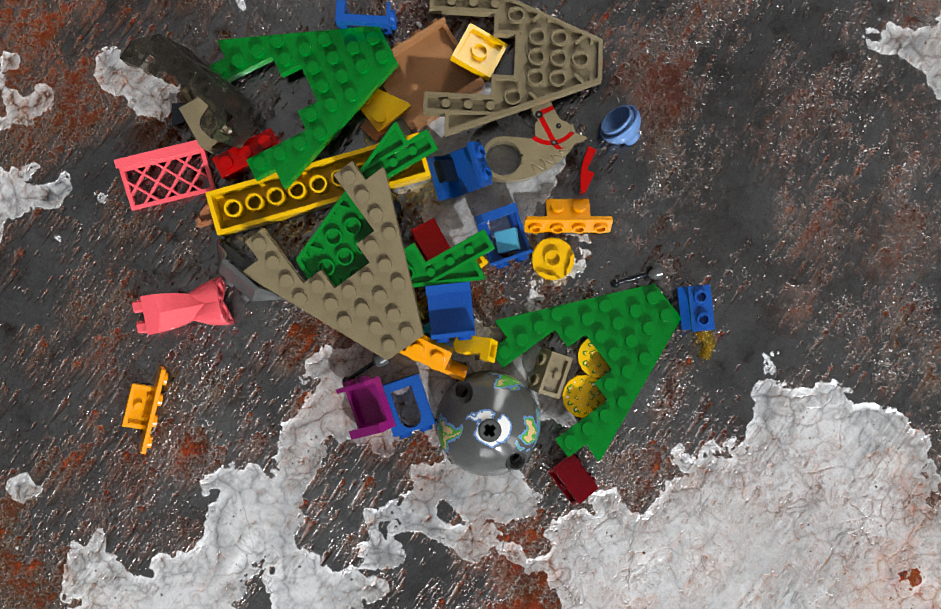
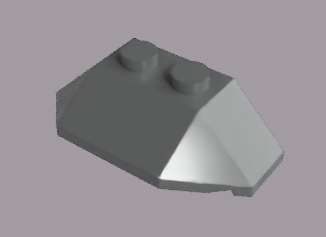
[217,238,285,302]

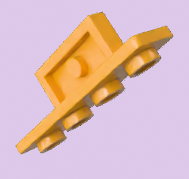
[524,199,613,234]
[399,335,469,381]
[121,366,168,454]

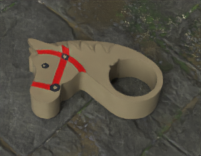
[484,102,587,184]

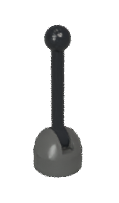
[611,261,664,288]
[342,353,390,383]

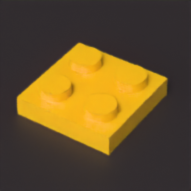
[450,23,508,81]

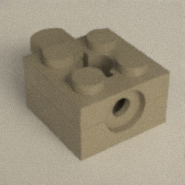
[179,83,236,155]

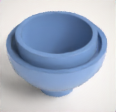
[600,105,641,146]

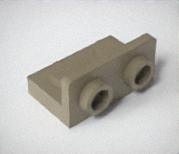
[528,348,573,399]

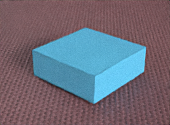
[494,227,521,254]

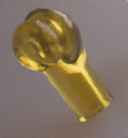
[696,330,716,361]

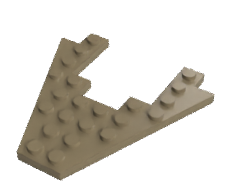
[423,0,603,137]
[242,161,424,361]

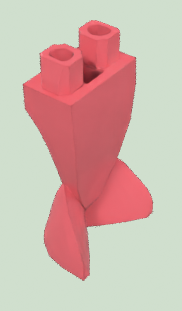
[132,276,235,335]

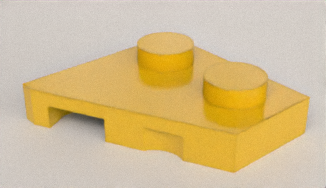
[360,89,412,133]

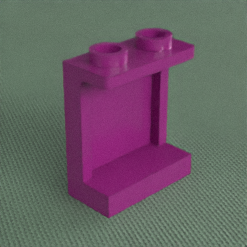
[336,375,396,440]

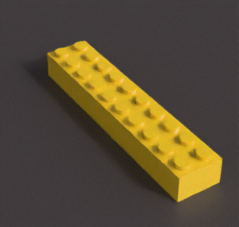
[205,132,432,237]

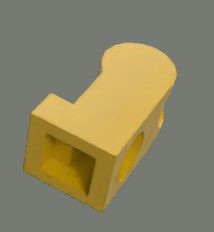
[453,336,498,363]

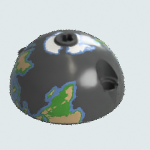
[436,370,541,476]

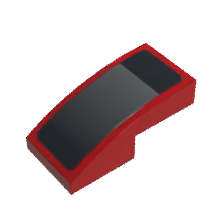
[578,146,596,195]

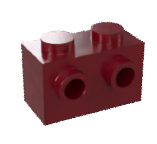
[546,454,599,506]

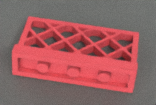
[114,140,217,211]

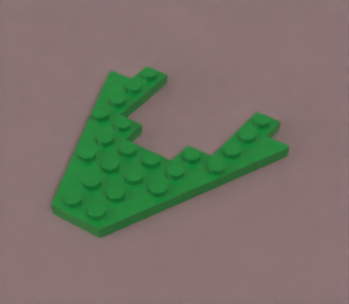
[205,26,399,189]
[296,122,495,287]
[495,284,681,461]

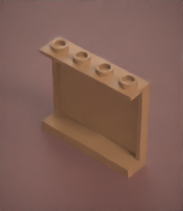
[382,17,485,134]

